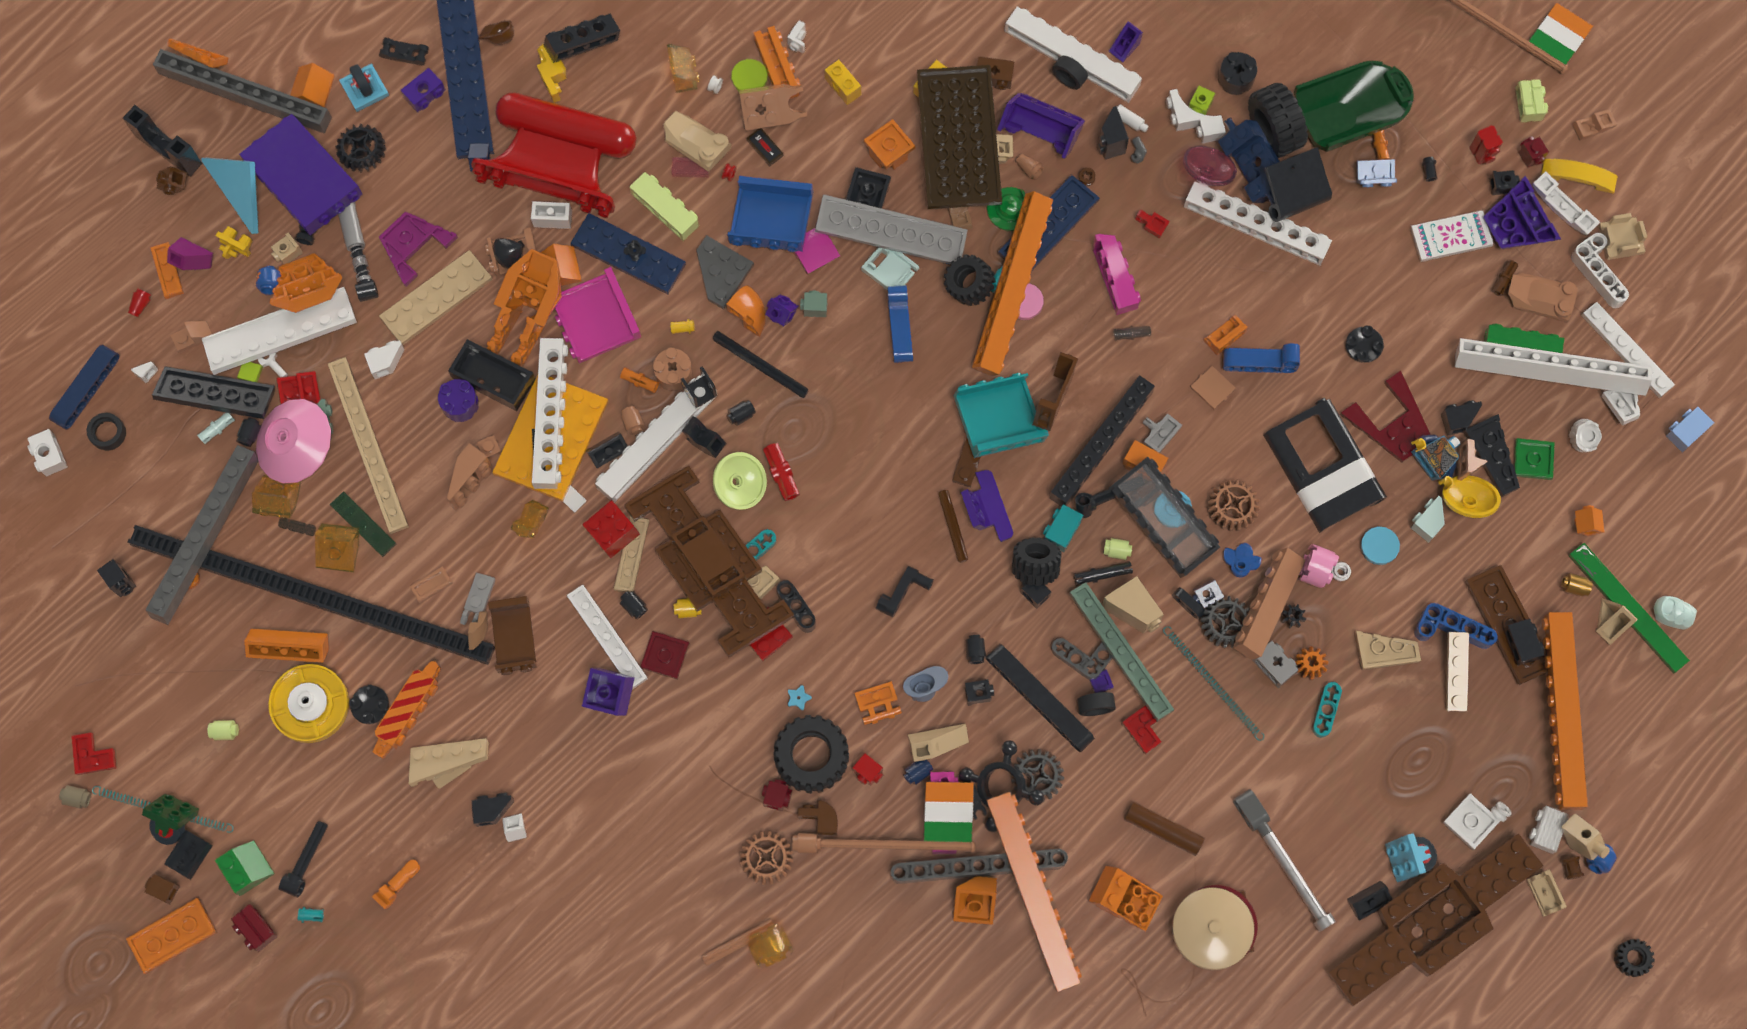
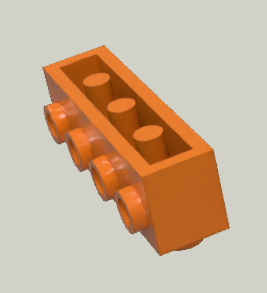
[244,629,329,663]

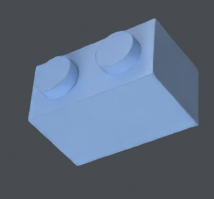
[1666,407,1715,452]

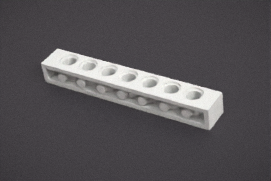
[1184,182,1332,266]
[532,338,568,489]

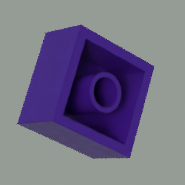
[582,668,635,716]

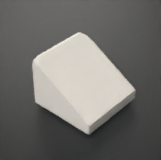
[131,362,158,383]
[502,814,527,842]

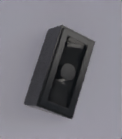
[586,432,627,468]
[1347,881,1393,921]

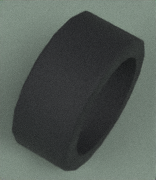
[1052,55,1088,90]
[86,413,126,451]
[1077,692,1116,716]

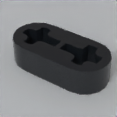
[1172,587,1205,620]

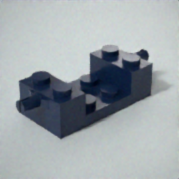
[1218,118,1280,205]

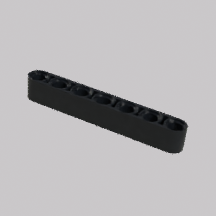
[986,644,1095,753]

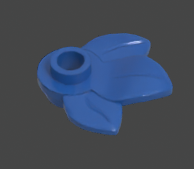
[1223,543,1262,578]

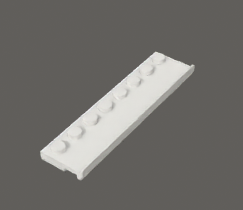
[202,287,357,375]

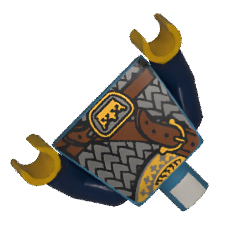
[1411,434,1460,490]

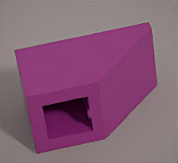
[167,237,213,270]

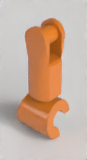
[372,860,420,909]

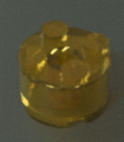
[747,924,794,968]

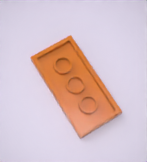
[126,898,217,974]

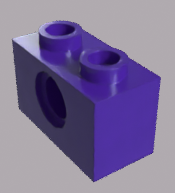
[400,68,445,113]

